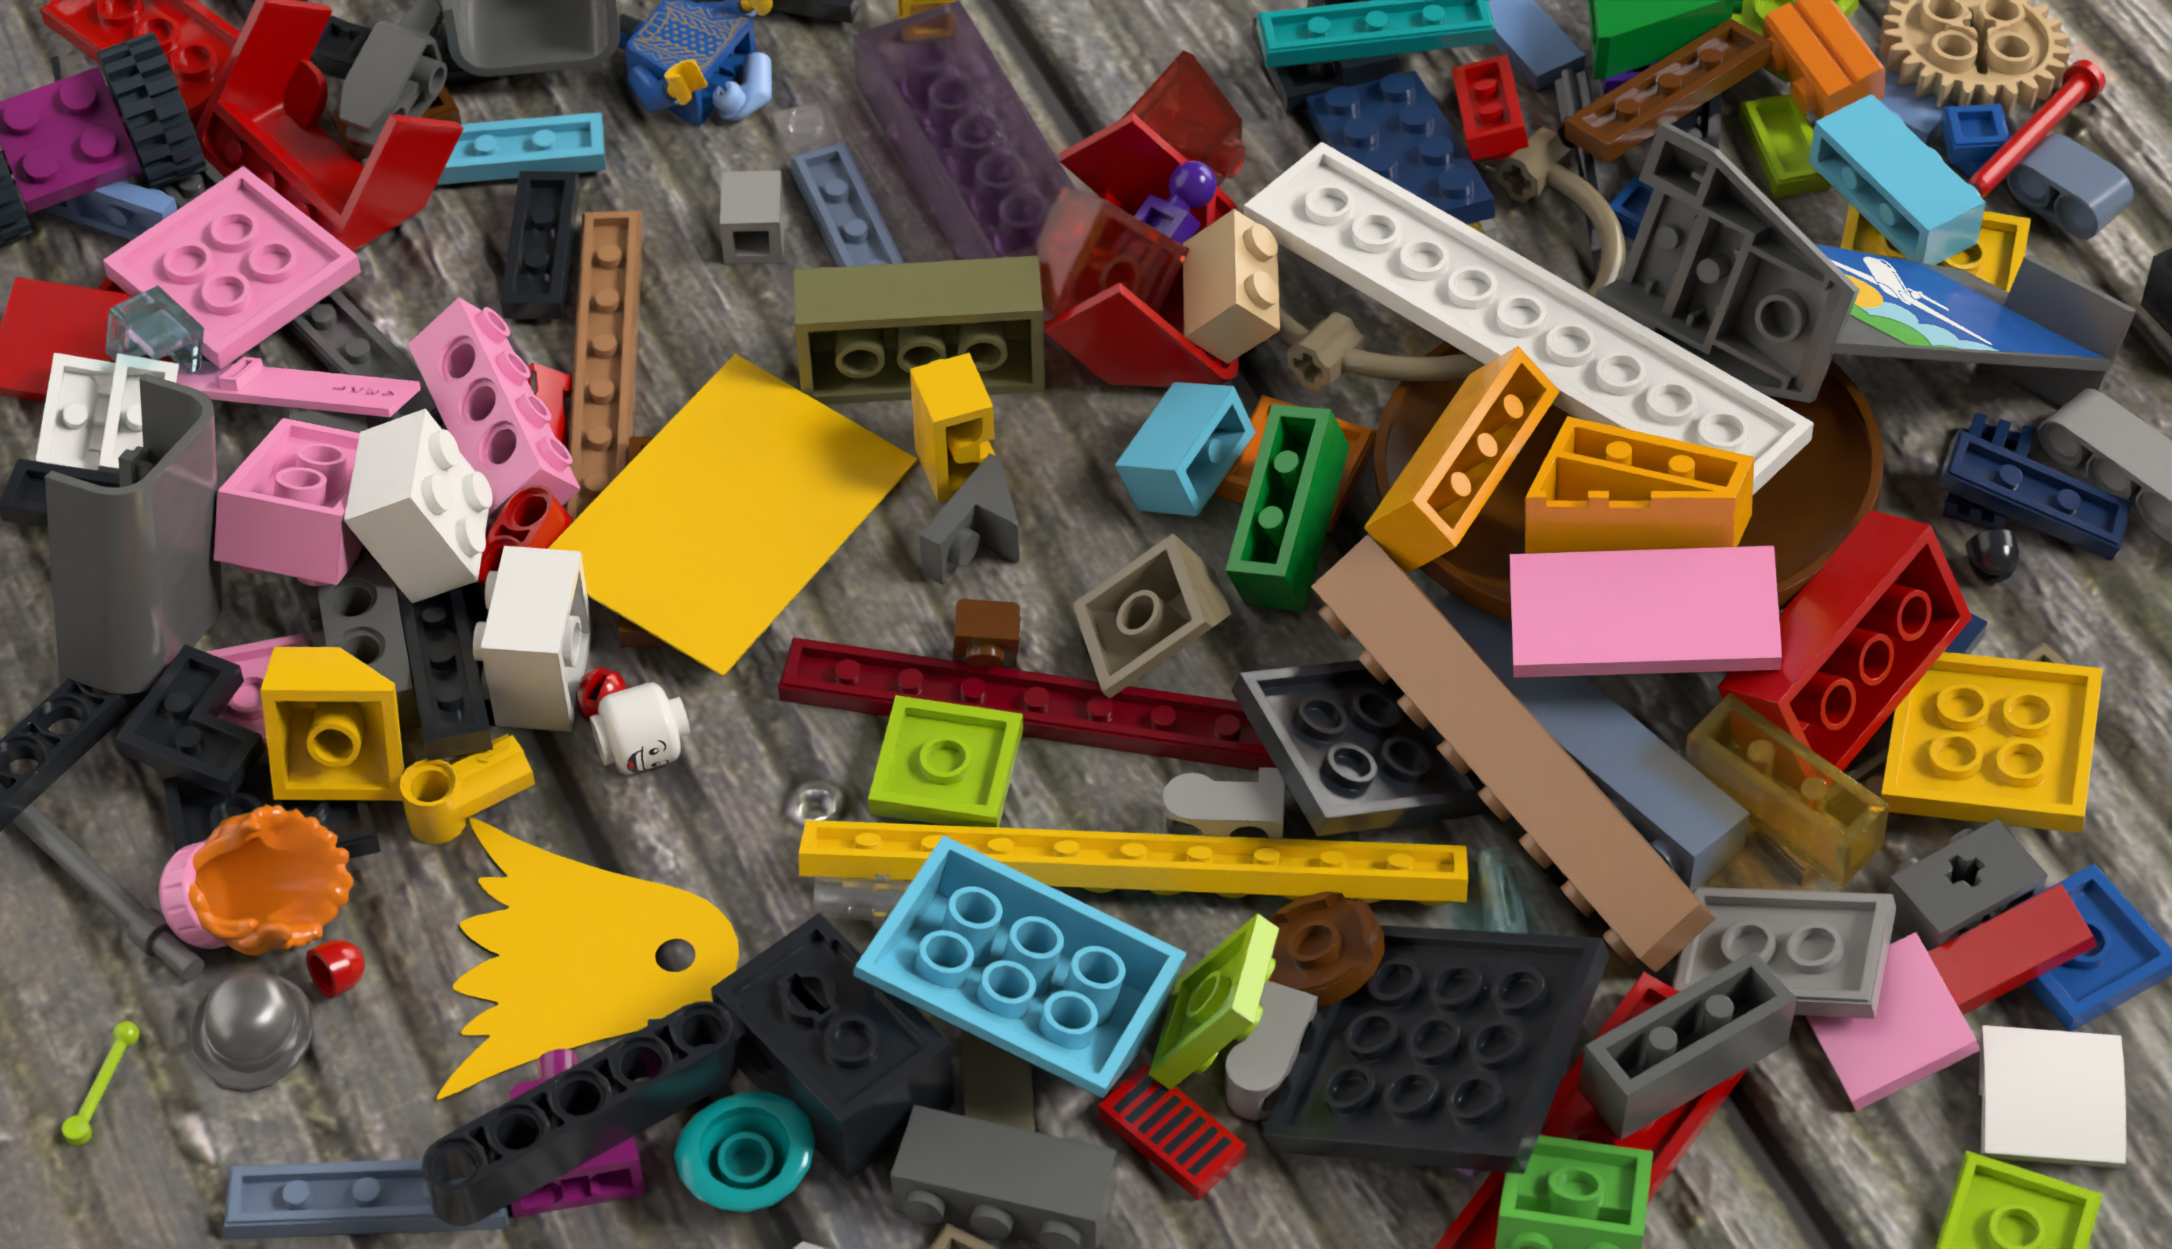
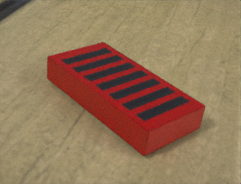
[1098,1063,1246,1200]

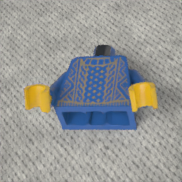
[617,0,773,127]

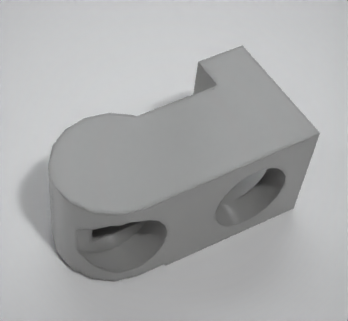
[1162,767,1285,839]
[1225,980,1318,1121]

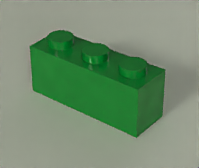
[1225,404,1350,612]

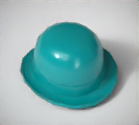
[674,1091,815,1212]

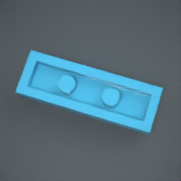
[436,112,606,185]

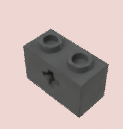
[1886,819,2048,952]

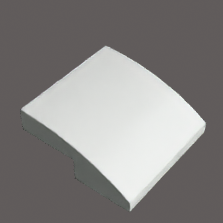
[35,353,179,474]
[1978,1025,2126,1169]

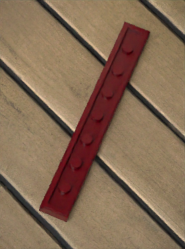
[778,637,1277,771]

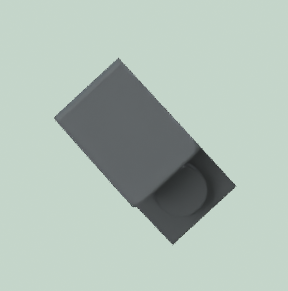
[919,453,1020,585]

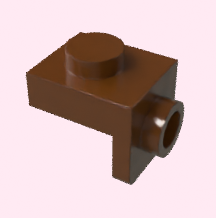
[953,599,1021,668]

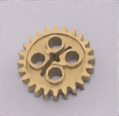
[1879,0,2070,115]

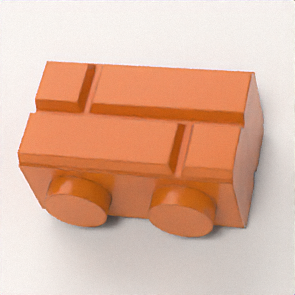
[1763,0,1886,120]

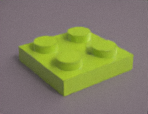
[868,695,1023,828]
[1149,913,1279,1090]

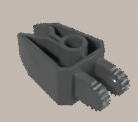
[339,0,448,148]

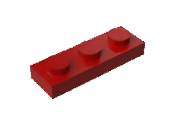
[1451,54,1529,161]

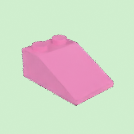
[214,418,363,586]

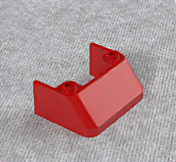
[196,0,464,252]
[1044,113,1240,388]

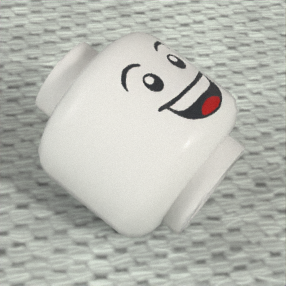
[590,682,690,775]

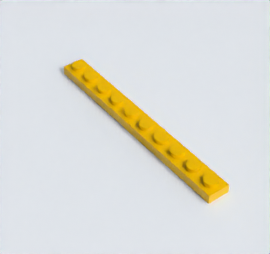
[798,820,1468,906]

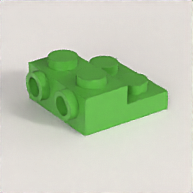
[1495,1135,1653,1249]

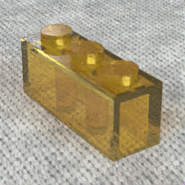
[1686,693,1889,889]

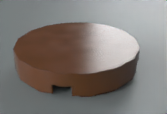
[1268,891,1384,1008]

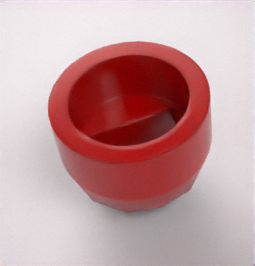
[576,667,627,722]
[306,940,365,999]

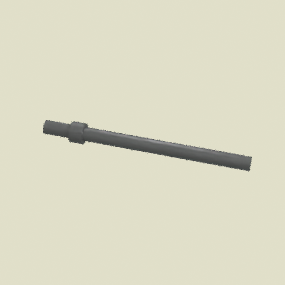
[12,804,205,981]

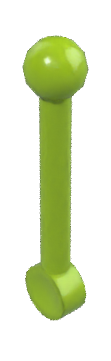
[62,1021,139,1146]

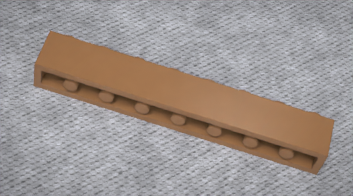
[1311,534,1716,972]

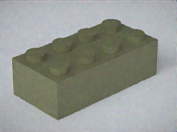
[793,256,1045,404]

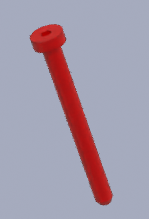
[1967,60,2105,198]

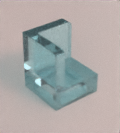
[106,285,205,374]

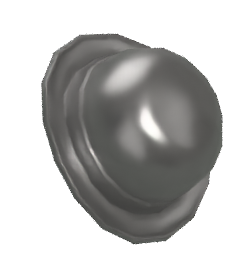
[190,969,314,1091]

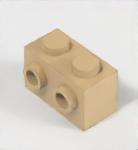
[1183,209,1280,364]

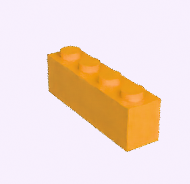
[1364,346,1560,574]

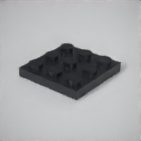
[1231,660,1486,836]

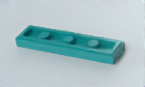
[1256,0,1496,68]

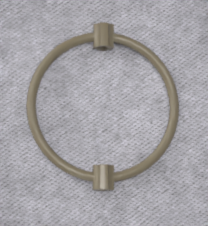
[1275,127,1626,392]

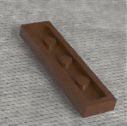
[1565,18,1773,164]

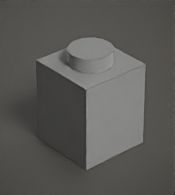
[720,170,785,264]

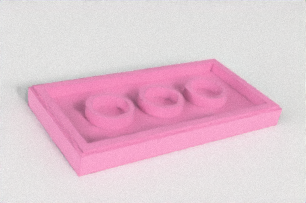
[1510,546,1782,678]

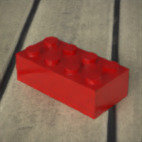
[1717,510,1972,796]

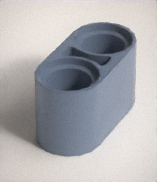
[2007,133,2133,239]

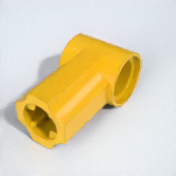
[399,734,535,844]

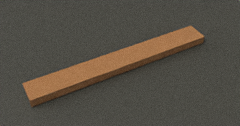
[565,211,643,520]

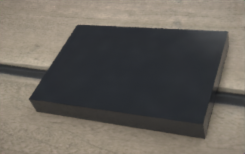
[163,756,381,859]

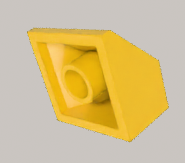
[260,647,404,801]

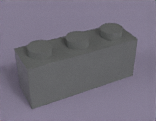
[1579,950,1797,1141]
[890,1105,1117,1249]

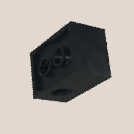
[711,912,955,1181]

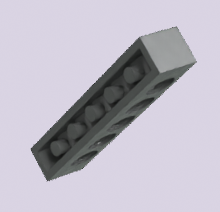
[289,410,422,731]

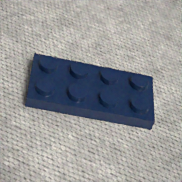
[1306,71,1495,225]

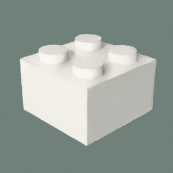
[344,408,493,603]
[473,546,593,732]

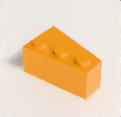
[1525,416,1755,554]

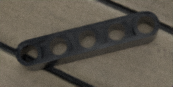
[422,1001,738,1226]

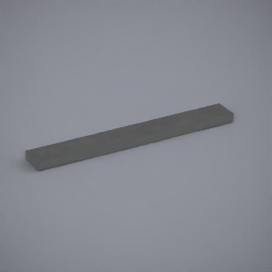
[137,159,444,426]

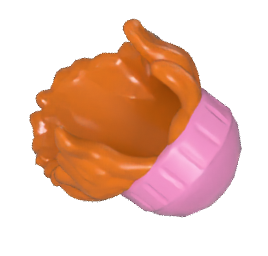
[159,805,353,956]

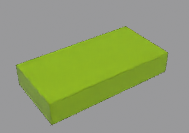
[1738,94,1832,199]

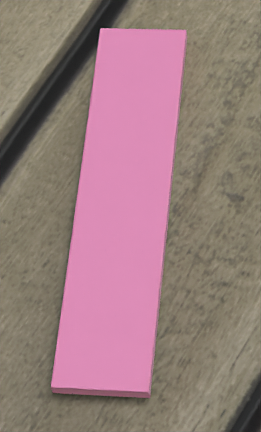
[176,357,421,417]

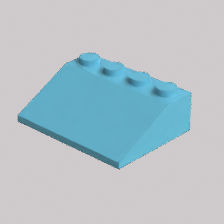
[853,835,1187,1098]

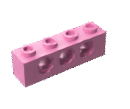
[408,297,581,520]

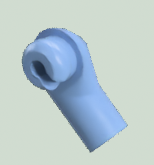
[712,52,772,121]

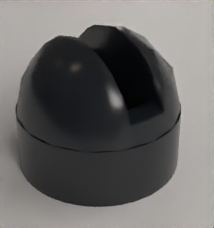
[1965,529,2020,583]

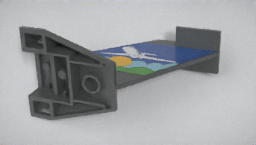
[1595,122,2136,406]

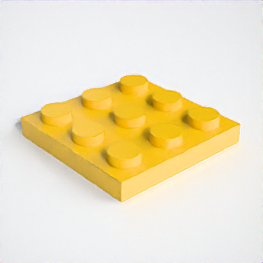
[1881,652,2103,834]

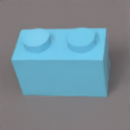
[1115,382,1256,516]

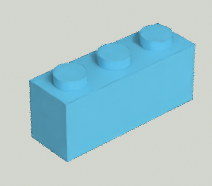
[1809,94,1986,265]

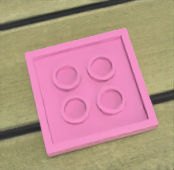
[103,166,361,369]

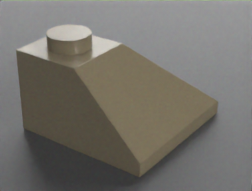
[1072,533,1231,698]

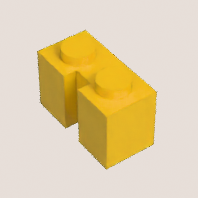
[910,353,995,503]

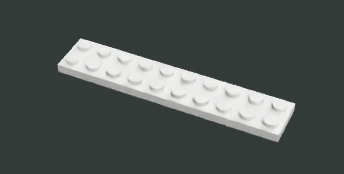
[1244,142,1814,495]

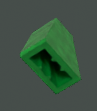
[1587,0,1743,79]

